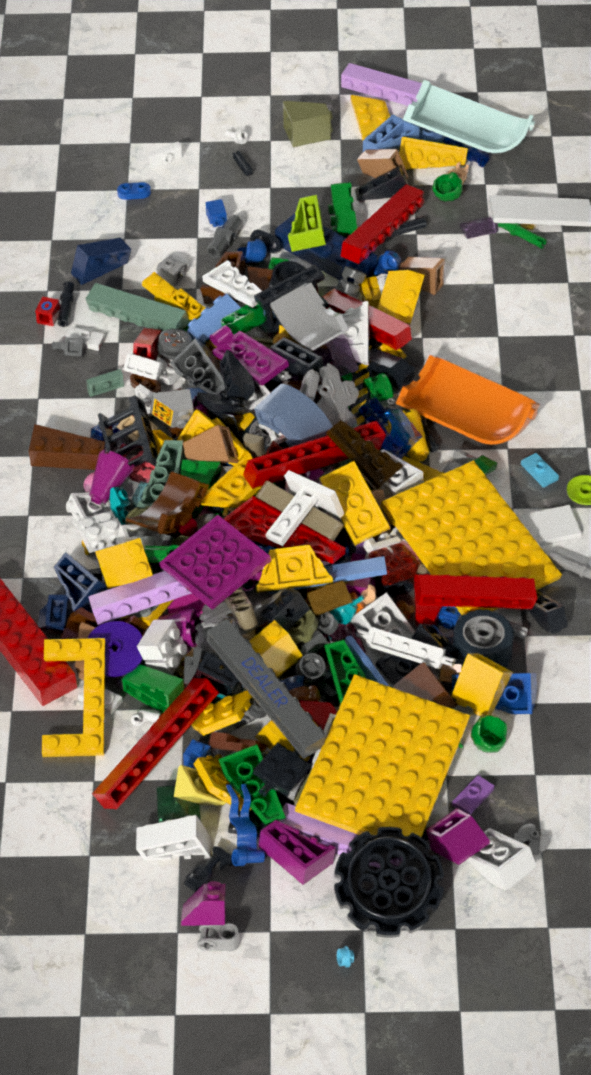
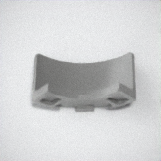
[270,283,349,350]

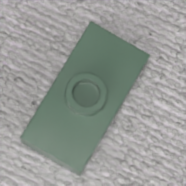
[86,369,124,397]

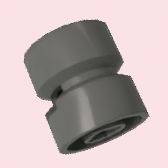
[336,266,366,297]
[294,653,325,685]

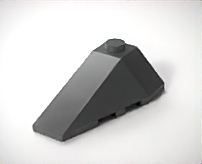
[170,338,226,395]

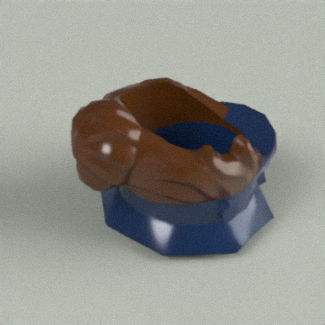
[280,675,321,702]

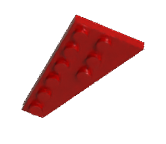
[224,496,346,564]

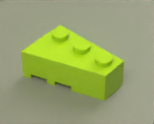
[288,195,326,252]

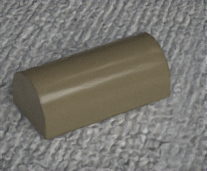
[243,433,265,459]

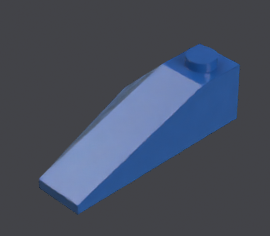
[452,673,537,714]

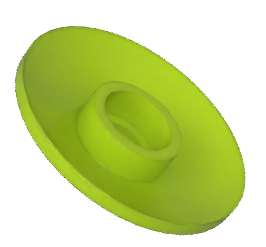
[567,475,591,505]

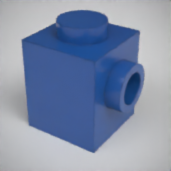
[183,739,212,769]

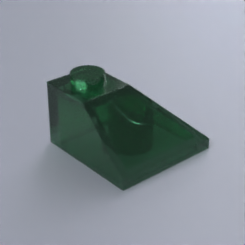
[156,785,201,823]

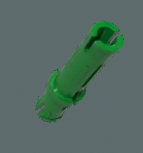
[498,223,547,249]

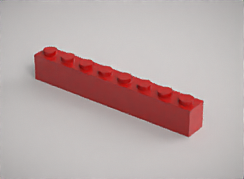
[341,184,424,264]
[243,421,386,489]
[92,678,219,809]

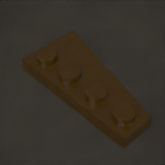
[326,420,404,490]

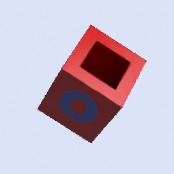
[35,296,60,326]

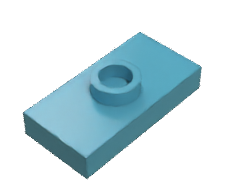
[521,453,559,488]

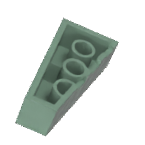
[137,440,187,510]

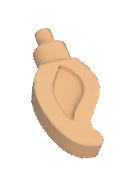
[361,585,376,607]

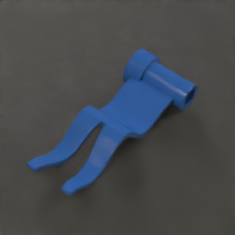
[226,784,265,866]

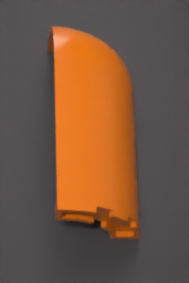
[396,355,540,445]

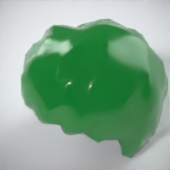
[432,172,463,202]
[470,715,507,753]

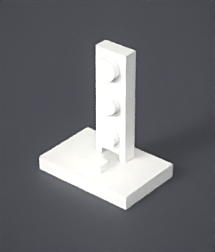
[265,470,344,546]

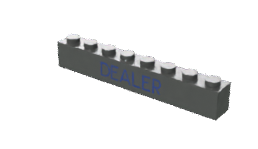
[207,619,325,759]

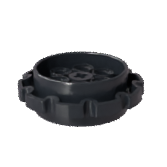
[334,827,444,938]

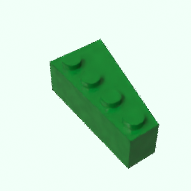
[325,640,366,704]

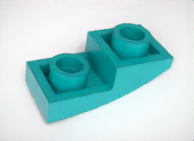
[110,487,130,525]

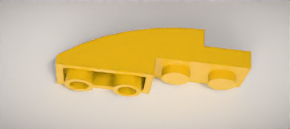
[142,272,205,320]

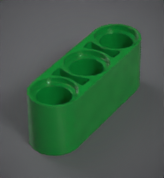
[221,304,266,334]

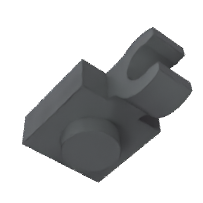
[52,337,84,357]

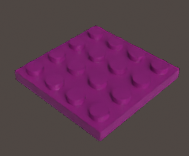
[159,515,271,610]

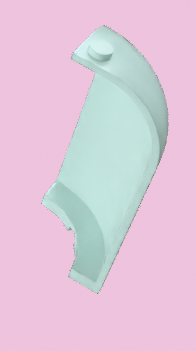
[403,80,535,154]

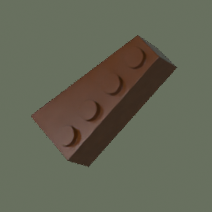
[29,424,106,470]

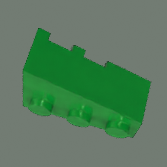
[328,182,357,238]
[181,460,221,519]
[122,664,184,714]

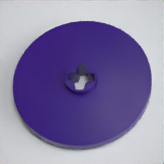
[87,621,143,677]

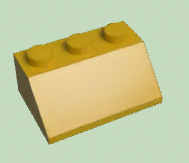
[377,270,425,325]
[249,620,303,678]

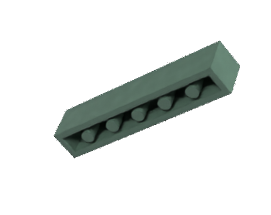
[85,283,189,332]

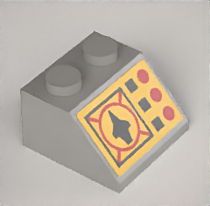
[150,389,193,428]

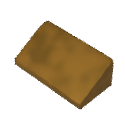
[307,581,352,616]

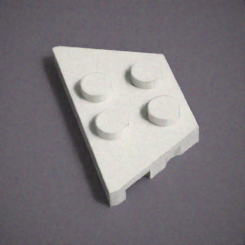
[332,301,369,365]

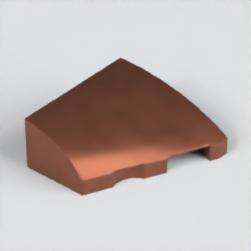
[209,732,267,752]

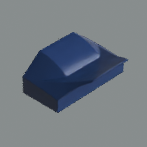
[38,595,69,630]

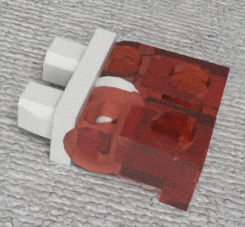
[363,533,420,586]

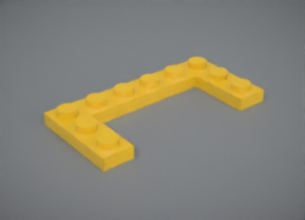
[42,638,105,757]

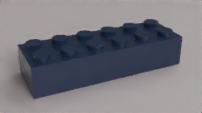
[275,213,377,283]

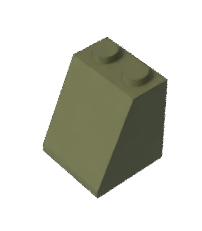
[283,101,333,147]

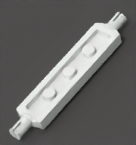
[356,627,456,669]

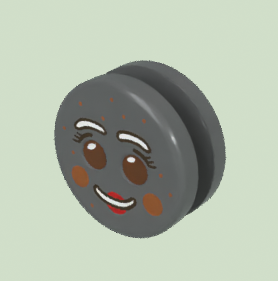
[158,329,192,360]

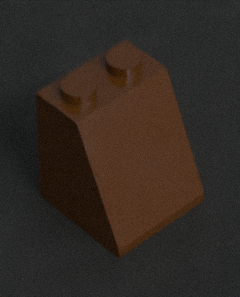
[392,662,458,709]

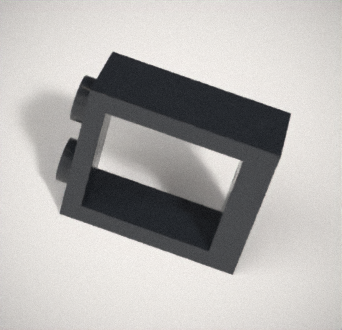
[196,652,240,696]

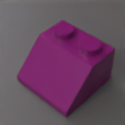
[181,881,226,926]

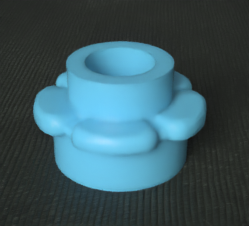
[336,946,354,967]

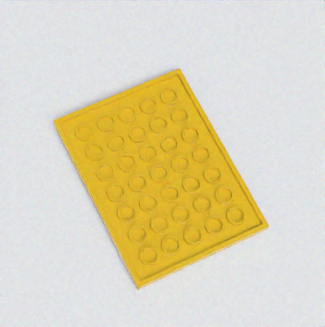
[380,460,562,616]
[295,674,470,838]

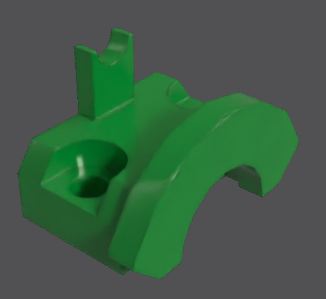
[363,373,393,403]

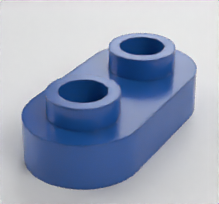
[117,182,151,200]

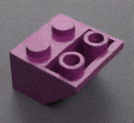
[426,808,490,865]

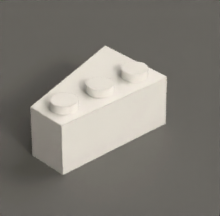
[136,815,211,860]

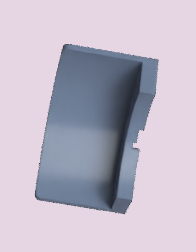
[254,384,333,447]

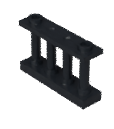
[254,265,329,336]
[98,395,159,468]

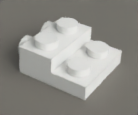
[66,492,111,526]
[75,510,121,553]

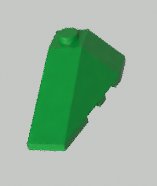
[218,745,286,826]

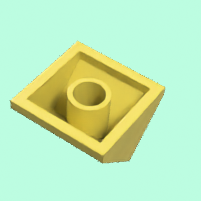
[174,765,226,806]

